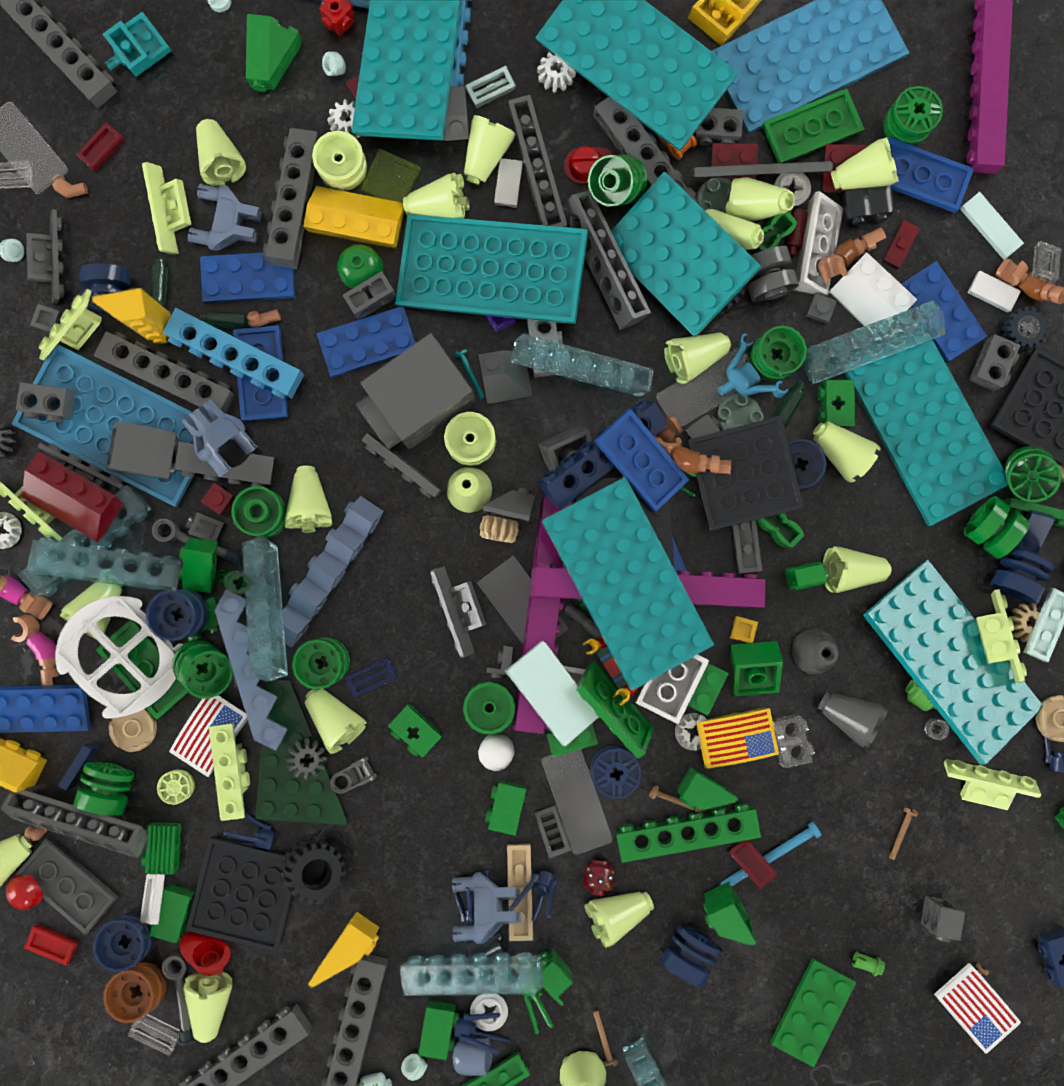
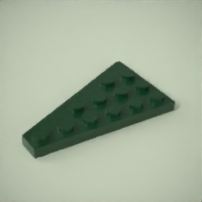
[255,678,348,825]

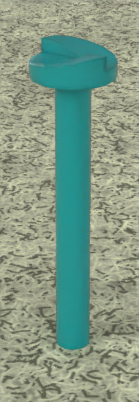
[454,349,485,399]

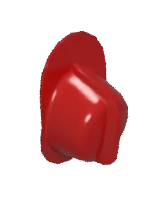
[564,146,614,183]
[179,931,231,977]

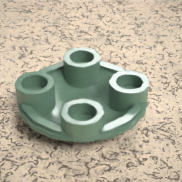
[697,177,732,213]
[717,393,763,431]

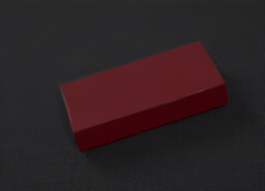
[76,122,125,172]
[729,840,778,890]

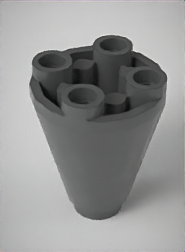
[791,628,838,674]
[818,692,888,747]

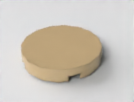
[1035,695,1064,742]
[109,708,157,752]

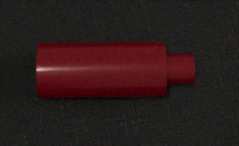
[785,209,808,257]

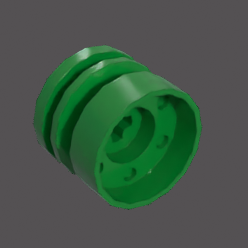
[883,86,943,147]
[748,326,807,382]
[292,637,350,690]
[172,640,233,699]
[74,762,135,816]

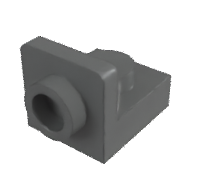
[184,511,224,541]
[487,645,514,679]

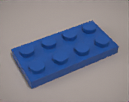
[888,137,974,213]
[200,253,295,304]
[901,261,987,363]
[316,306,416,378]
[233,325,289,422]
[594,409,689,511]
[0,685,91,733]

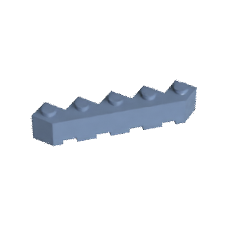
[269,496,384,648]
[215,589,287,751]

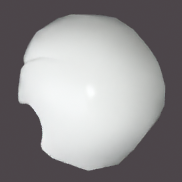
[478,733,515,771]

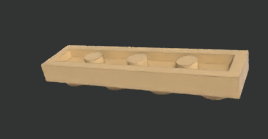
[507,843,533,941]

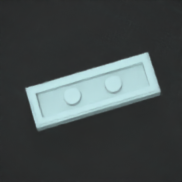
[960,192,1024,259]
[1024,588,1064,662]

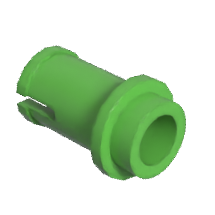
[852,952,885,976]

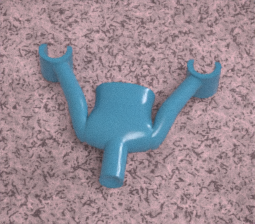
[717,334,788,398]

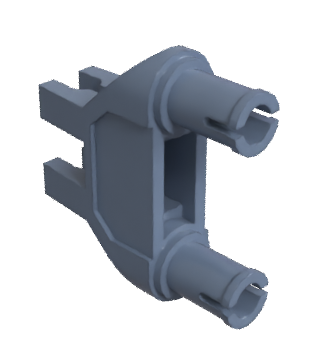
[188,184,263,251]
[182,399,258,477]
[452,872,521,944]

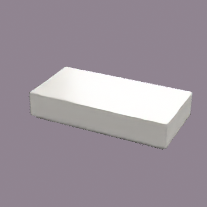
[494,158,523,208]
[967,271,1021,313]
[140,874,165,924]

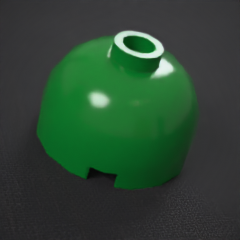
[337,244,384,289]

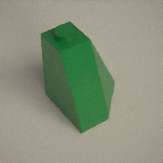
[246,14,302,92]

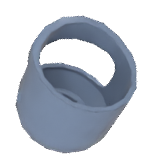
[453,1038,492,1076]

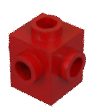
[319,0,355,37]

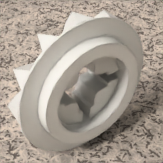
[774,173,811,206]
[0,512,22,549]
[675,713,707,751]
[470,991,508,1031]

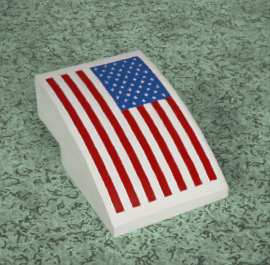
[169,696,248,778]
[934,963,1021,1054]

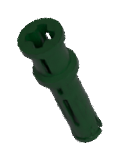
[216,570,251,594]

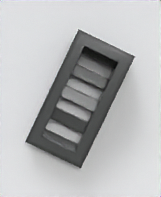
[534,805,573,859]

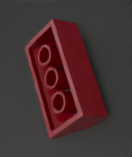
[22,451,125,543]

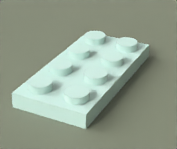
[505,641,598,746]

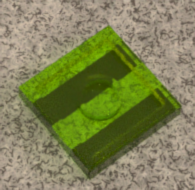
[360,148,421,203]

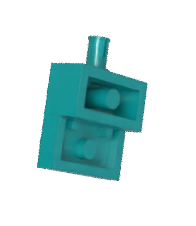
[103,12,171,77]

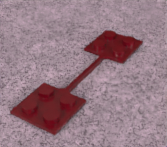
[711,143,869,192]

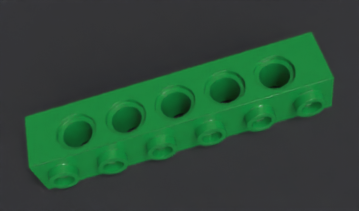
[615,803,761,863]

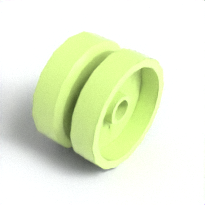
[312,130,367,191]
[444,412,496,466]

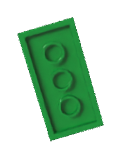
[762,88,865,164]
[96,620,189,720]
[576,661,654,759]
[770,958,856,1067]

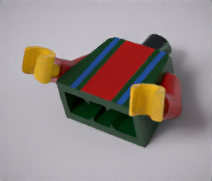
[583,636,643,705]

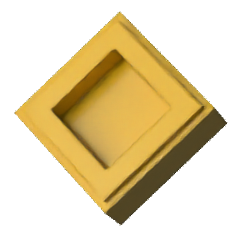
[729,616,758,643]

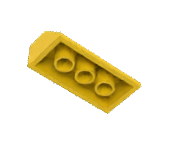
[303,186,405,249]
[92,288,171,345]
[0,738,47,793]

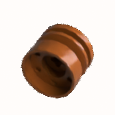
[104,962,167,1023]

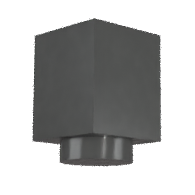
[356,333,476,450]

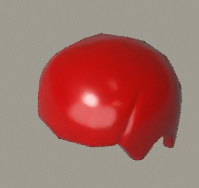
[6,874,43,910]

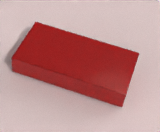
[24,924,79,966]

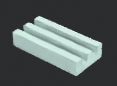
[465,66,516,109]

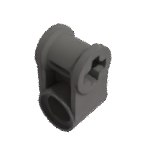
[330,756,378,794]

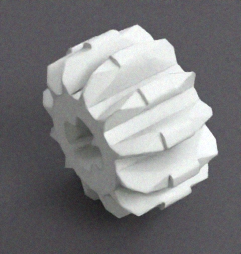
[537,51,576,93]
[327,99,359,138]

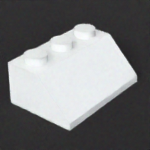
[829,252,917,338]

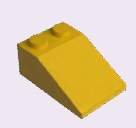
[308,911,379,987]

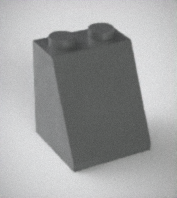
[106,421,179,479]

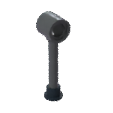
[152,519,242,567]
[162,949,197,1045]

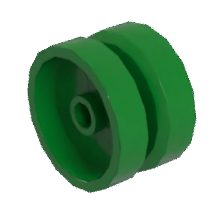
[463,680,515,735]

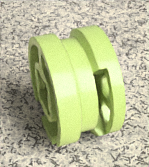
[157,769,195,805]

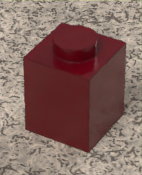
[201,483,237,517]

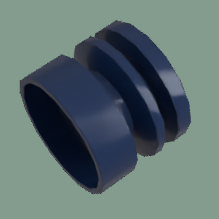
[79,263,130,315]
[788,439,827,489]
[990,548,1055,604]
[146,589,209,641]
[590,744,641,799]
[93,913,155,972]
[660,924,723,988]

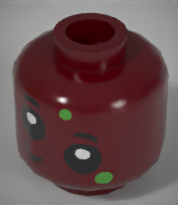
[583,860,615,896]

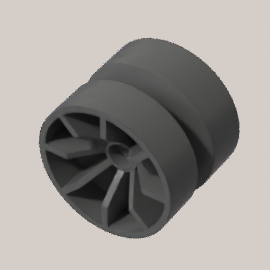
[748,246,799,302]

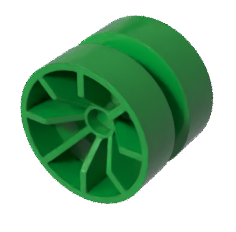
[588,155,648,206]
[1004,446,1061,502]
[232,486,287,538]
[964,496,1030,559]

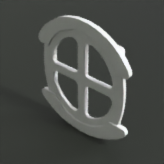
[56,596,184,718]

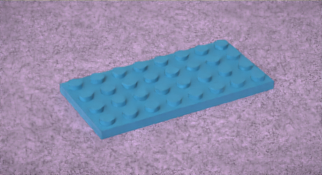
[711,0,909,135]
[12,344,194,507]

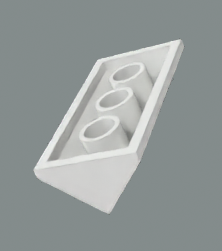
[794,191,843,296]

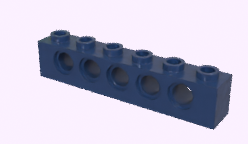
[538,400,668,509]

